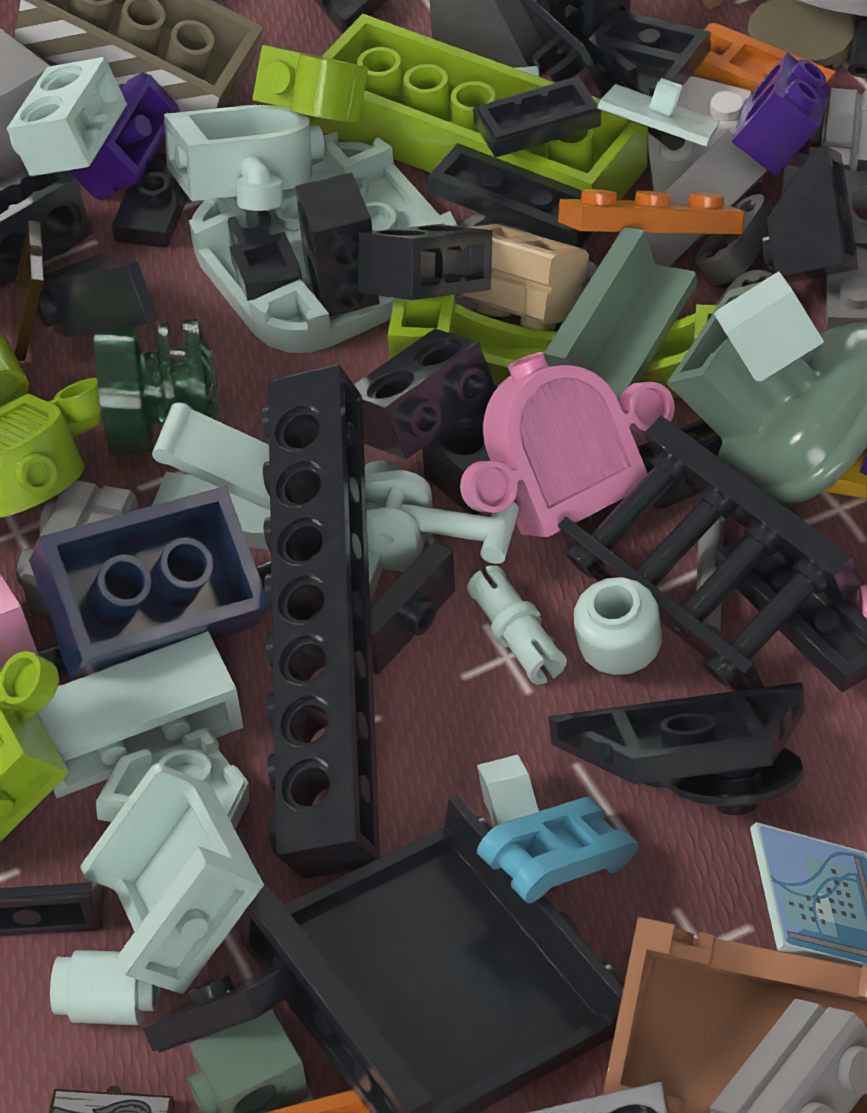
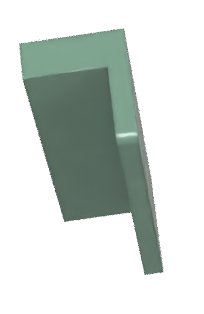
[544,227,698,401]

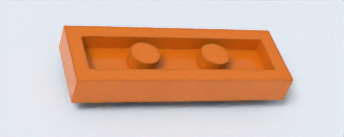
[558,189,745,234]

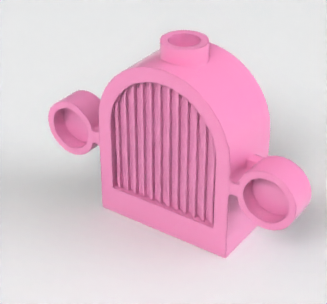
[460,352,675,537]

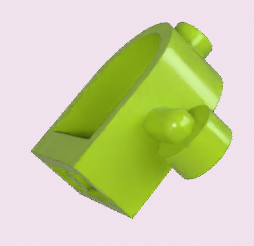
[0,378,109,518]
[0,651,70,842]

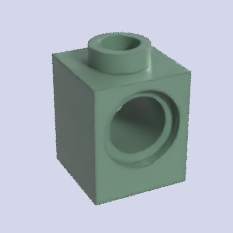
[186,1009,309,1113]

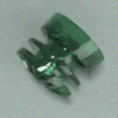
[94,318,220,456]

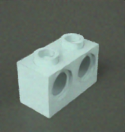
[6,57,127,176]

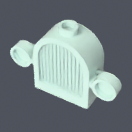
[164,105,324,211]

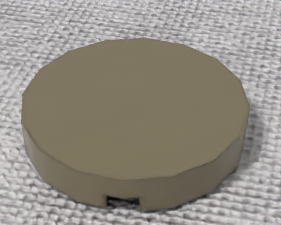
[748,0,855,70]

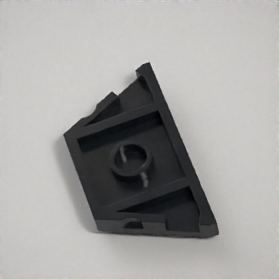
[548,682,805,787]

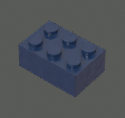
[29,486,269,682]

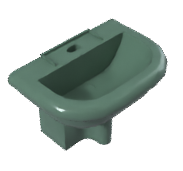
[666,281,867,508]

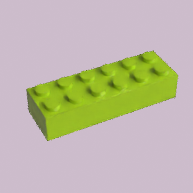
[308,14,648,235]

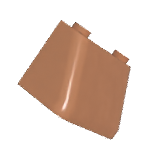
[603,917,867,1113]

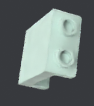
[80,764,264,994]

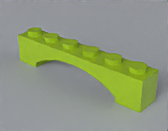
[388,295,718,398]

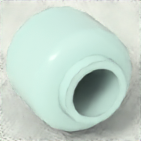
[574,577,662,675]

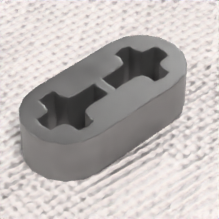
[695,194,773,286]

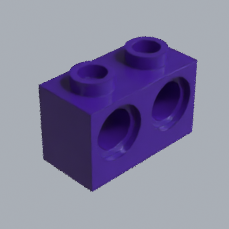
[731,52,830,176]

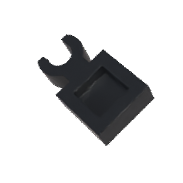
[228,210,303,301]

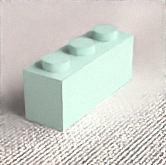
[37,631,244,799]

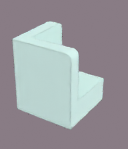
[714,271,824,381]

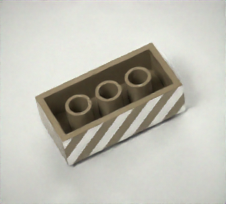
[14,0,263,112]

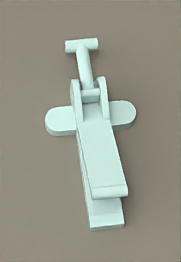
[152,403,519,600]

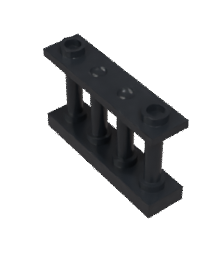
[557,416,862,690]

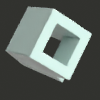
[477,755,539,828]

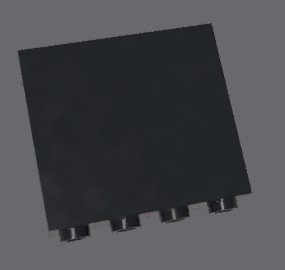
[241,795,624,1113]

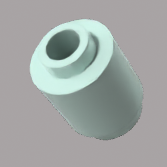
[50,950,160,1026]

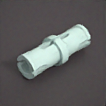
[467,565,567,685]

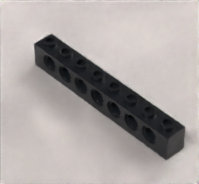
[262,364,380,879]

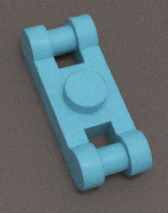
[477,797,639,903]

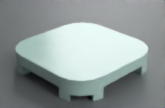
[189,132,458,353]

